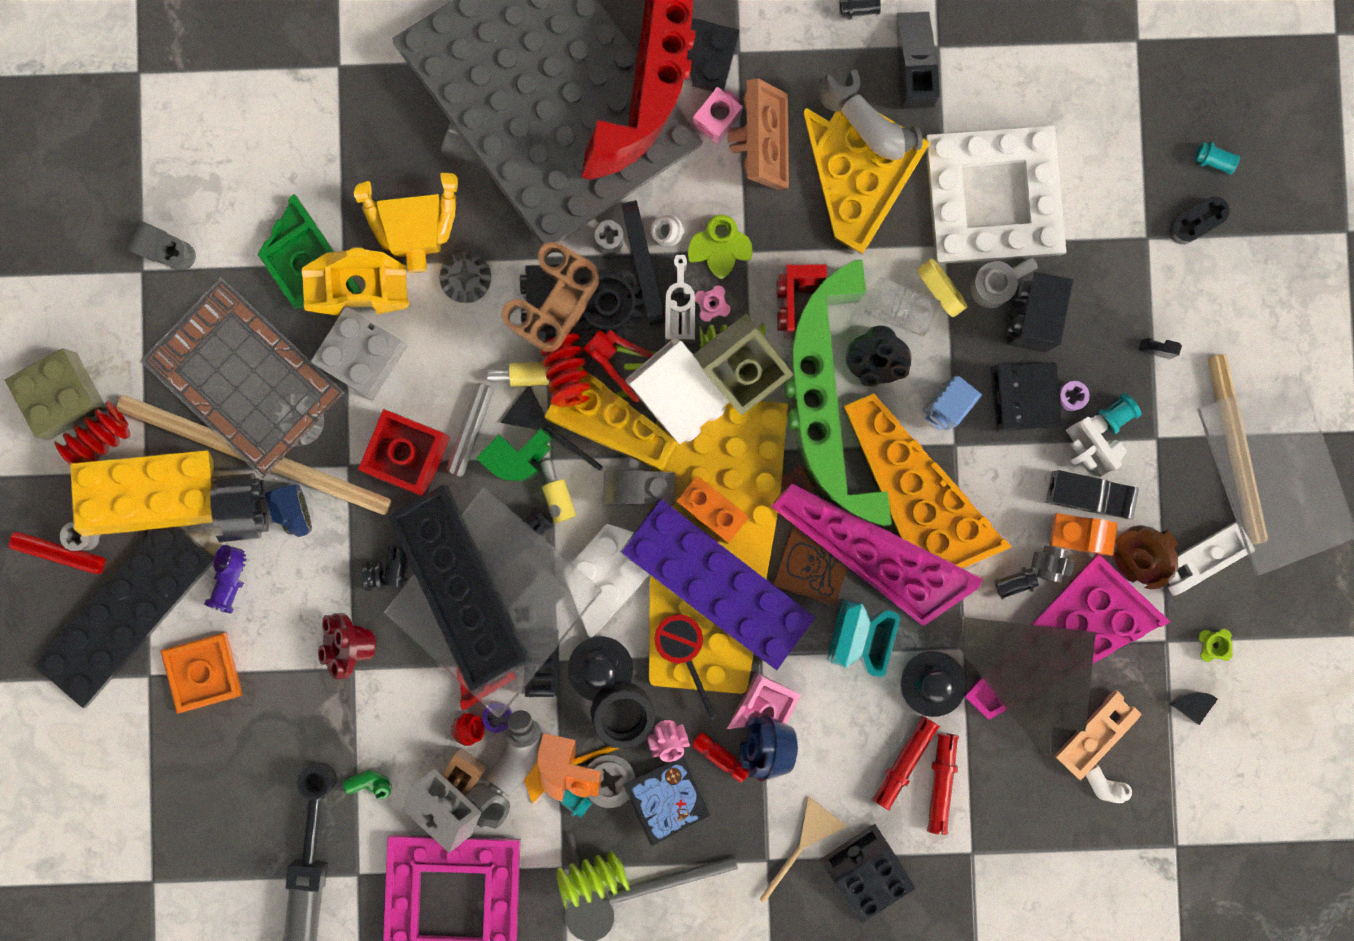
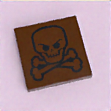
[773,524,848,606]

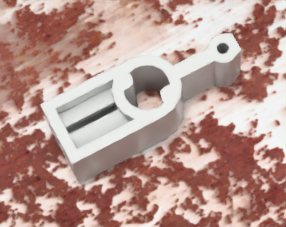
[665,255,695,343]

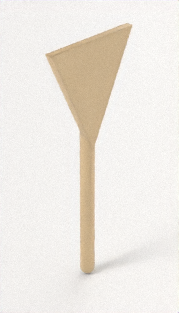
[760,797,847,902]

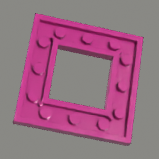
[383,835,521,941]

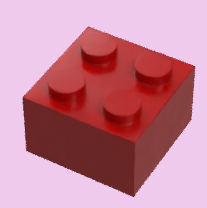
[358,409,450,496]

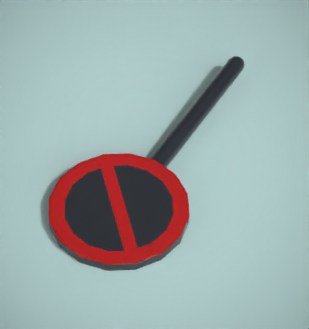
[654,614,716,720]

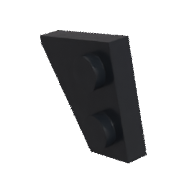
[687,18,740,92]

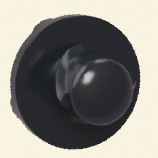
[846,325,912,387]
[568,636,633,701]
[900,651,967,717]

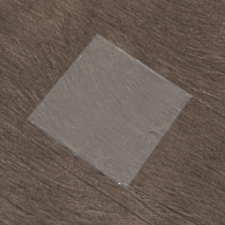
[384,488,603,717]

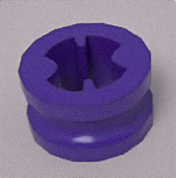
[482,702,512,733]

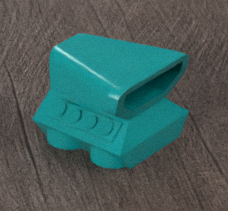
[827,599,900,678]

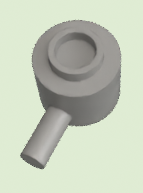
[970,257,1038,308]

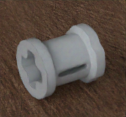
[594,220,624,255]
[60,522,101,551]

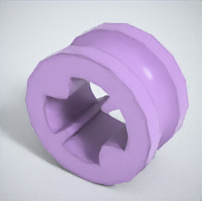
[1059,381,1090,411]

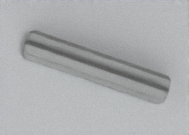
[446,383,494,477]

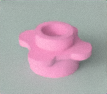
[695,286,731,322]

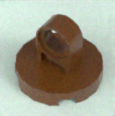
[1114,525,1179,589]

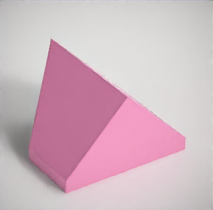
[726,671,801,730]

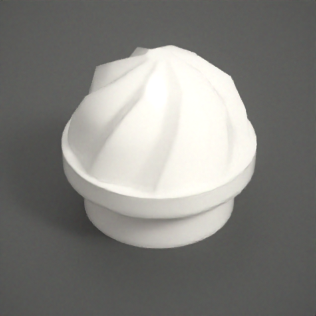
[651,214,685,247]

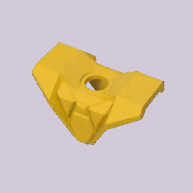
[302,248,409,316]

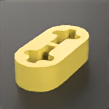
[917,258,967,317]

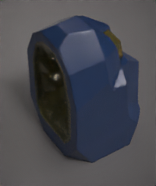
[264,484,312,537]

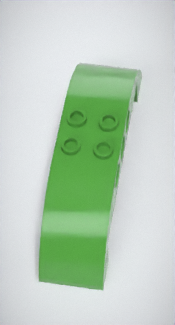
[784,259,891,526]

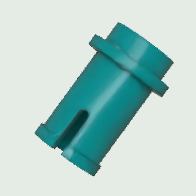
[1194,141,1240,175]
[557,790,592,819]

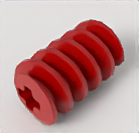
[540,334,590,407]
[54,401,130,464]

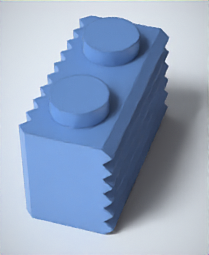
[923,376,982,431]

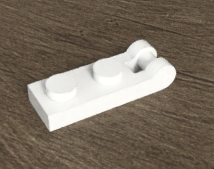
[1168,522,1254,596]

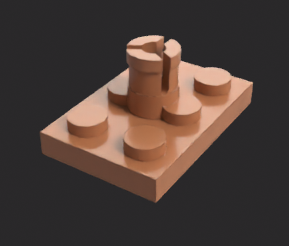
[727,78,789,191]

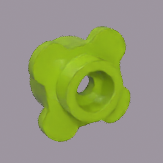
[1198,629,1233,662]

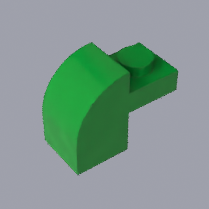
[476,429,552,482]

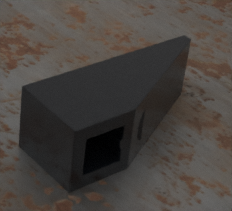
[897,11,940,109]

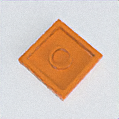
[160,632,243,714]

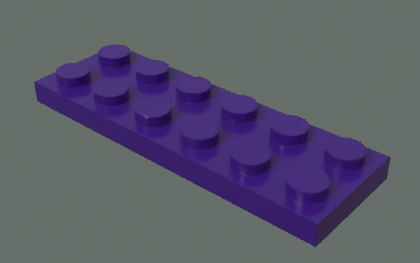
[620,499,815,670]

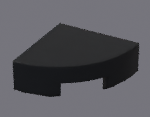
[1138,338,1182,359]
[1169,692,1218,725]

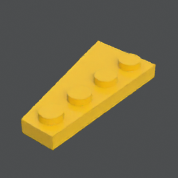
[545,367,676,472]

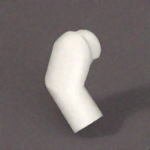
[1086,765,1132,803]

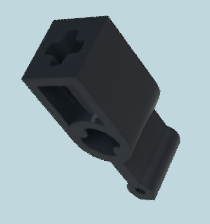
[1046,470,1139,520]

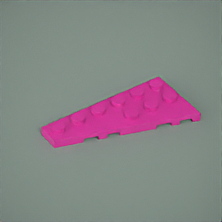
[771,484,983,626]

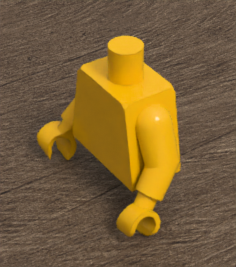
[354,173,458,273]

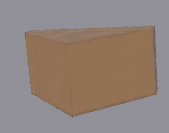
[442,748,488,796]

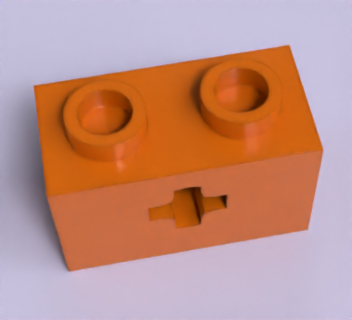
[676,476,749,543]

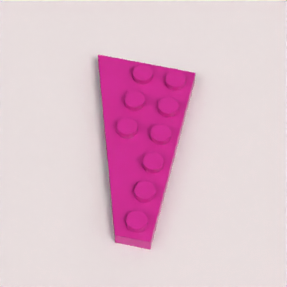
[964,554,1170,719]

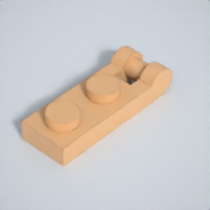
[1054,690,1141,780]

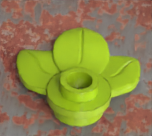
[688,214,752,280]

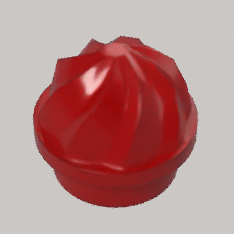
[451,713,485,746]

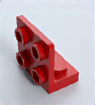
[776,264,827,339]

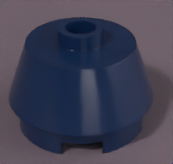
[740,715,798,782]

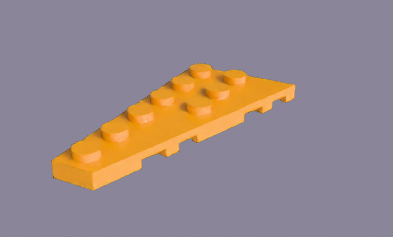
[843,393,1012,569]

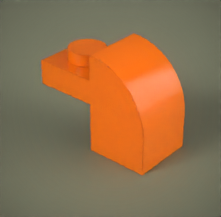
[1049,513,1118,556]
[537,733,601,802]

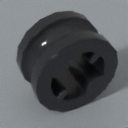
[362,561,384,591]

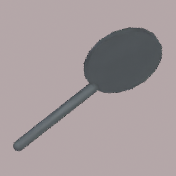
[566,832,614,941]

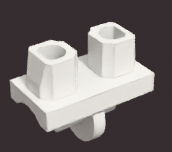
[1066,414,1127,477]

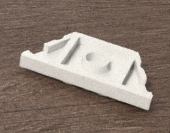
[564,523,650,638]

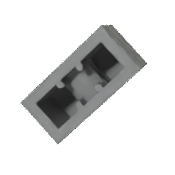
[402,769,482,853]

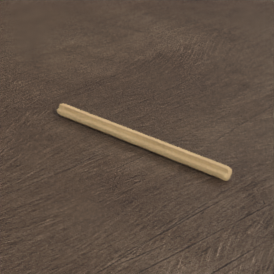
[116,395,391,515]

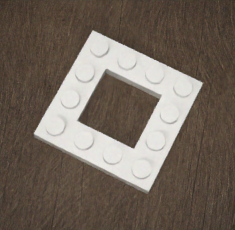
[925,126,1066,264]

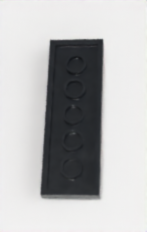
[388,485,531,692]
[34,526,214,708]

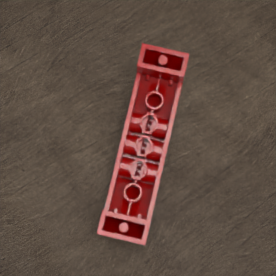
[581,0,695,180]

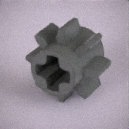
[1031,545,1075,583]

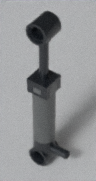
[283,763,337,941]

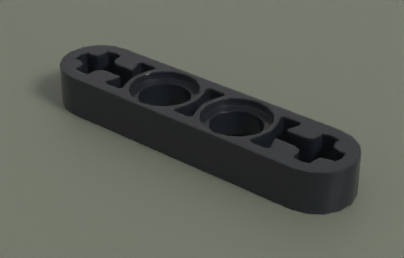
[621,200,665,325]

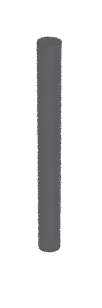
[608,856,738,904]

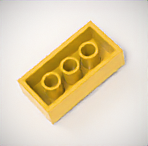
[70,450,216,536]

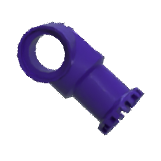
[204,545,246,614]

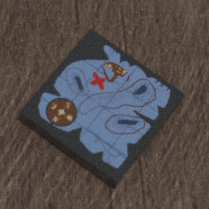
[623,756,710,846]

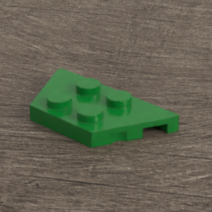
[257,194,362,310]

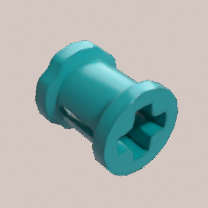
[1097,393,1142,435]

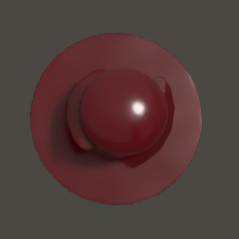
[318,613,377,680]

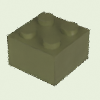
[694,313,794,415]
[5,348,107,440]

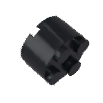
[210,473,269,543]

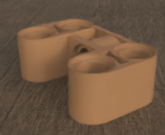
[502,242,599,352]

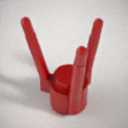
[583,329,654,402]

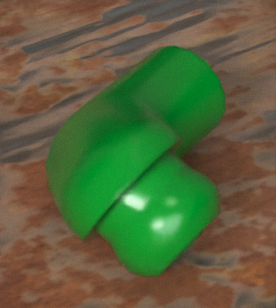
[342,769,392,800]

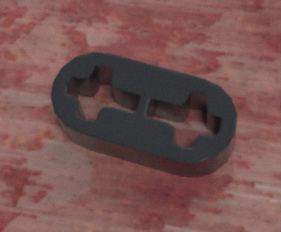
[1169,196,1230,244]

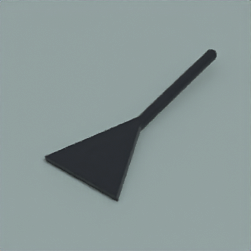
[500,386,603,471]

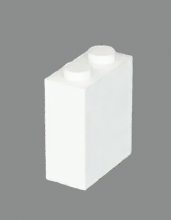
[625,337,729,444]

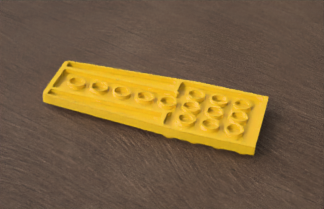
[649,401,788,694]

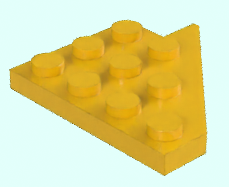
[803,108,930,255]

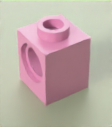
[693,87,743,145]

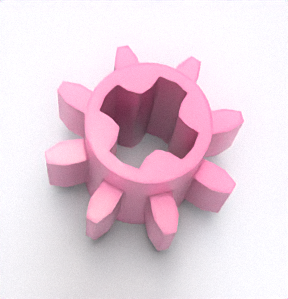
[647,720,690,762]

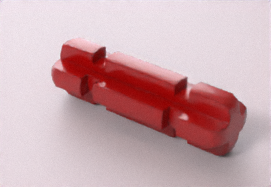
[692,732,749,783]

